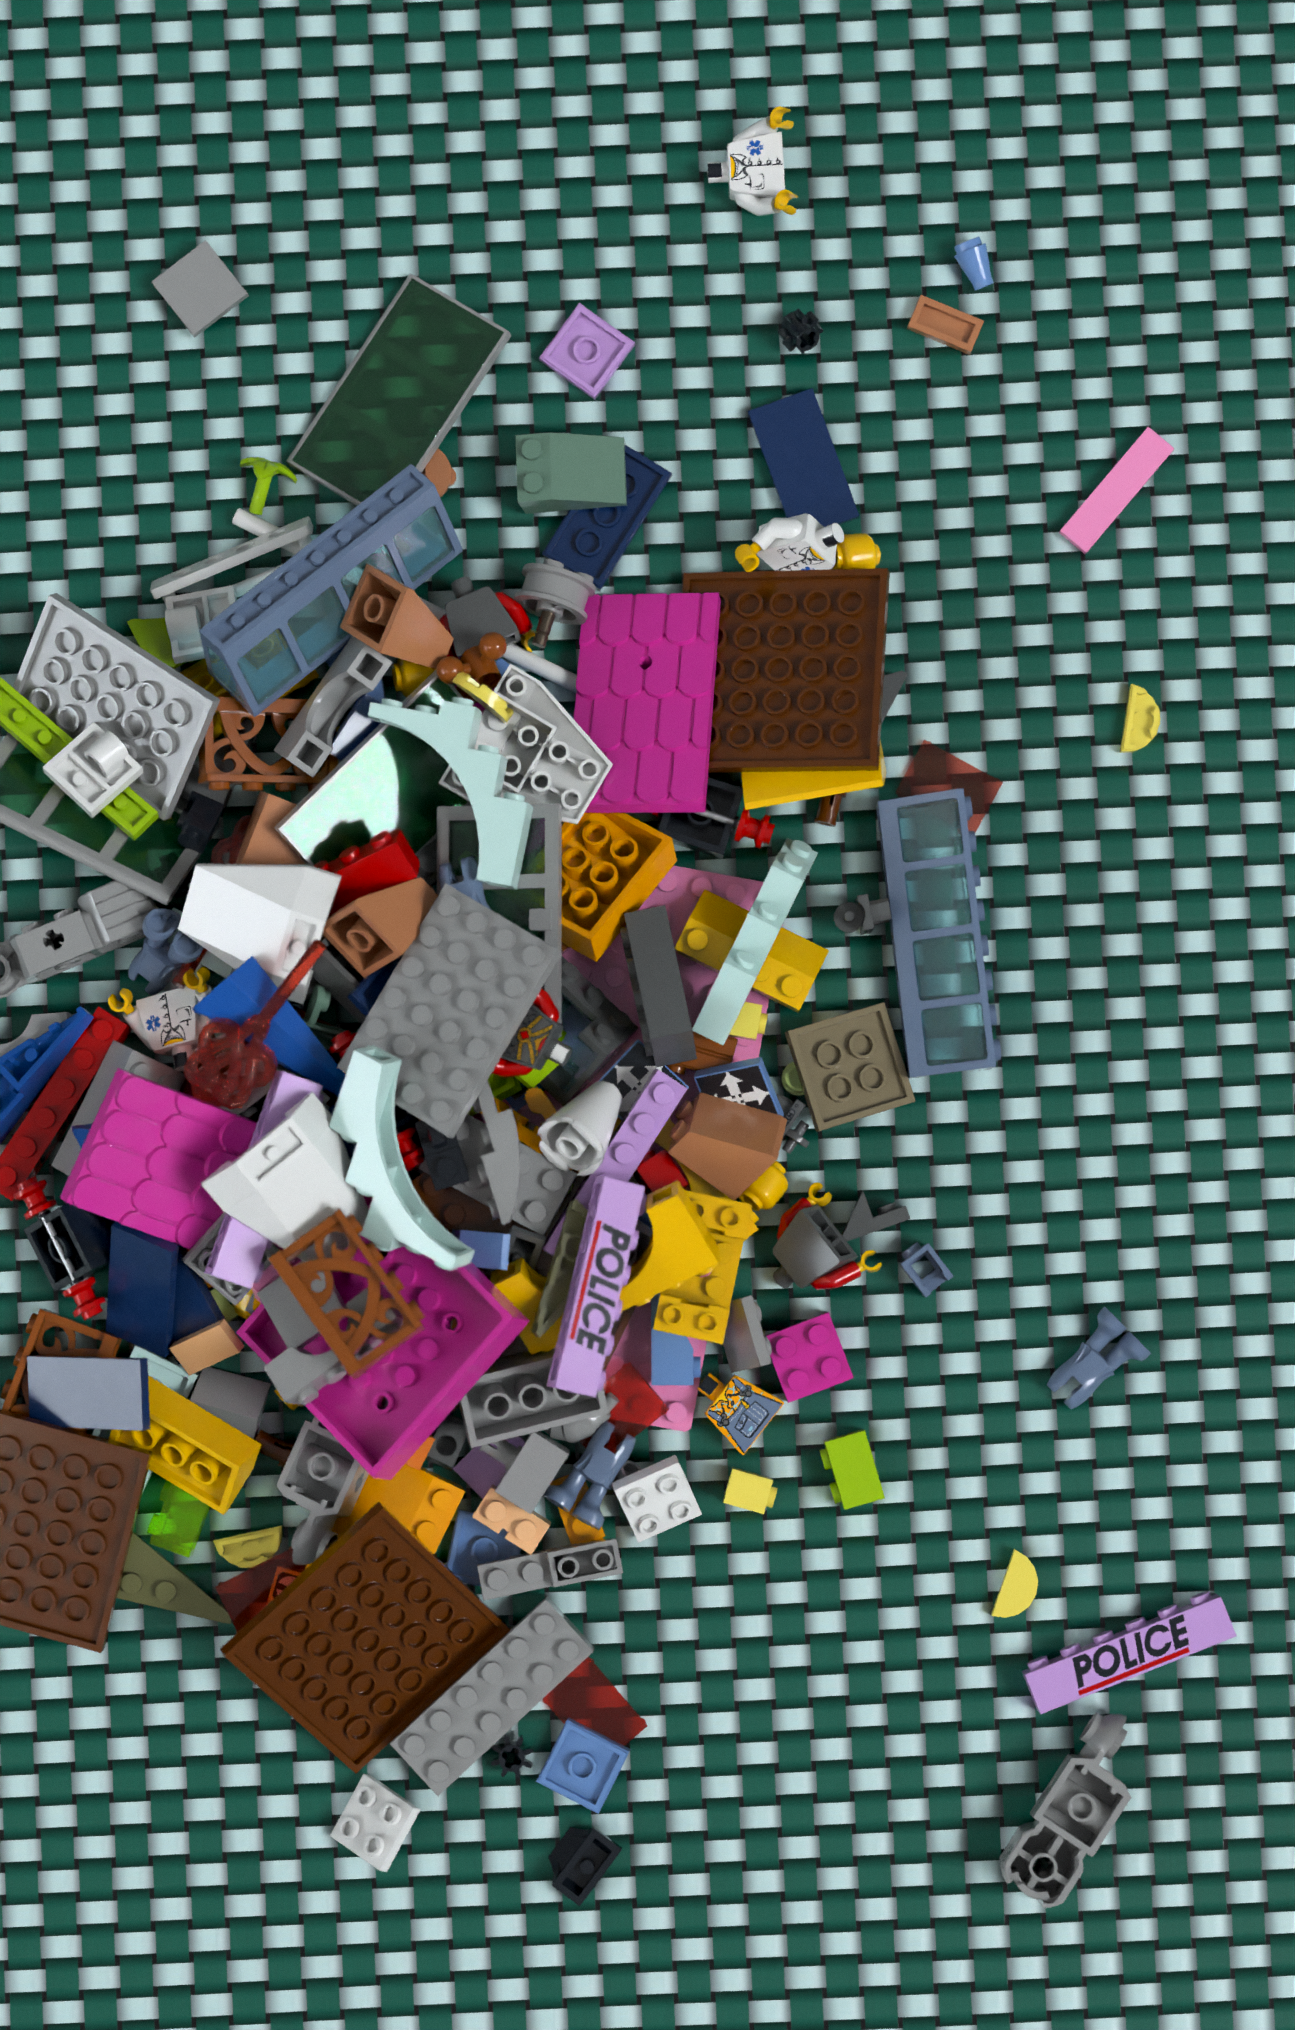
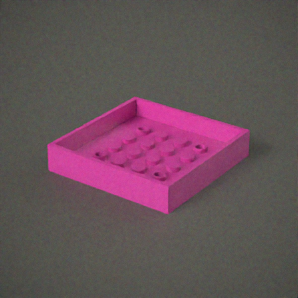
[236,1195,530,1480]

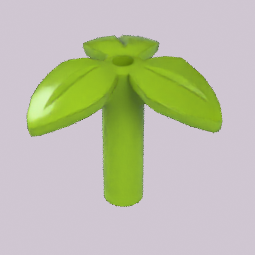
[240,457,297,515]

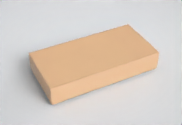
[169,1318,244,1376]

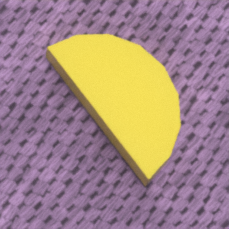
[452,672,514,723]
[1120,684,1160,753]
[213,1525,283,1568]
[991,1549,1038,1618]

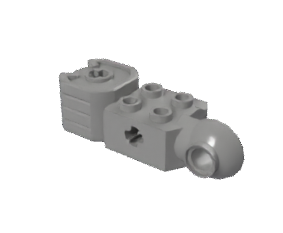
[0,880,158,998]
[276,1397,388,1565]
[999,1712,1131,1908]

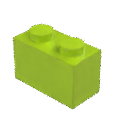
[819,1429,885,1510]

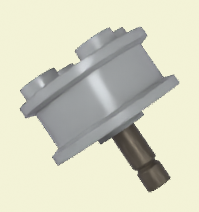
[513,559,596,648]

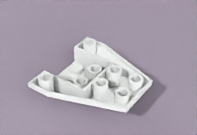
[439,663,613,825]
[178,864,342,1004]
[200,1091,369,1262]

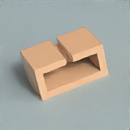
[472,1484,551,1555]

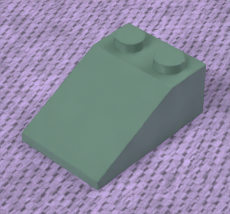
[516,432,627,514]

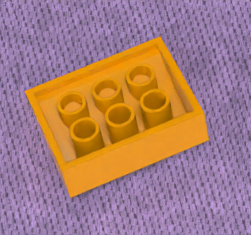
[506,813,677,962]
[305,1464,465,1568]

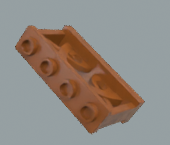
[198,697,338,792]
[268,1209,425,1380]
[1,1309,122,1433]

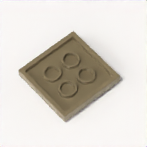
[785,1002,915,1132]

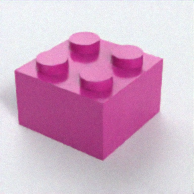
[764,1312,854,1403]

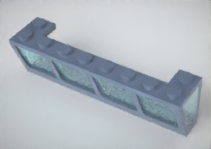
[199,464,462,717]
[876,788,1001,1079]

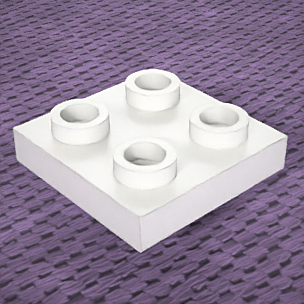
[165,585,237,664]
[43,722,143,818]
[611,1455,702,1543]
[330,1774,421,1872]

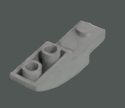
[473,1080,521,1225]
[476,1538,623,1600]

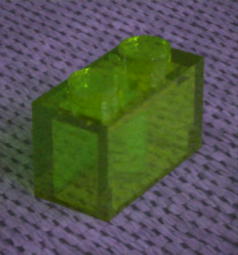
[147,1480,210,1558]

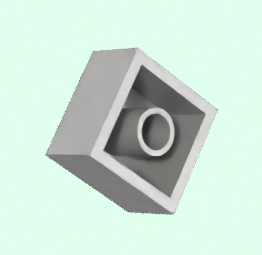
[479,1431,570,1515]

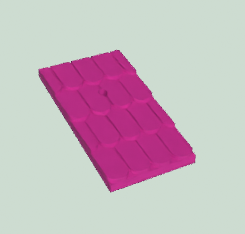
[573,592,721,813]
[60,1068,284,1251]

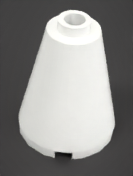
[538,1081,623,1176]

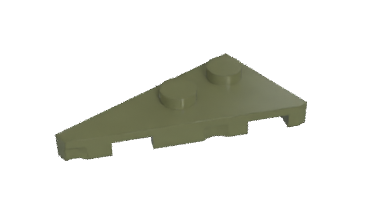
[531,1199,588,1338]
[117,1531,233,1624]

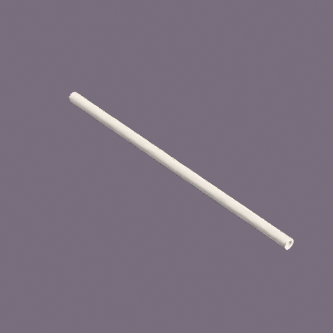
[232,508,577,693]

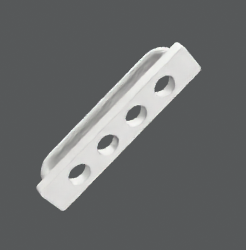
[150,516,313,604]

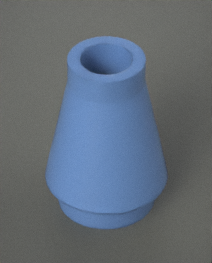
[954,236,994,291]

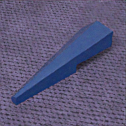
[192,955,346,1097]
[0,1006,94,1144]

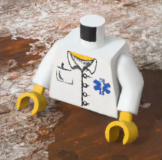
[707,106,798,216]
[735,513,844,572]
[108,967,216,1071]

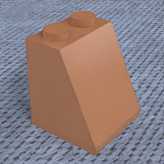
[340,563,454,669]
[236,791,334,865]
[323,877,438,978]
[668,1092,787,1201]

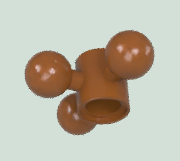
[436,632,507,704]

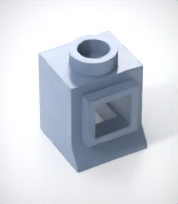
[899,1242,954,1298]

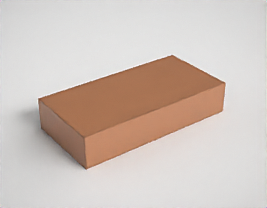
[907,295,984,355]

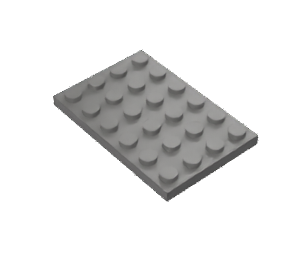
[13,593,220,820]
[337,883,563,1139]

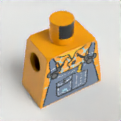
[697,1372,784,1455]

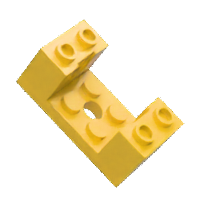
[653,1190,752,1344]

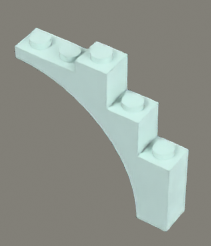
[368,697,534,890]
[692,838,818,1045]
[329,1045,475,1270]

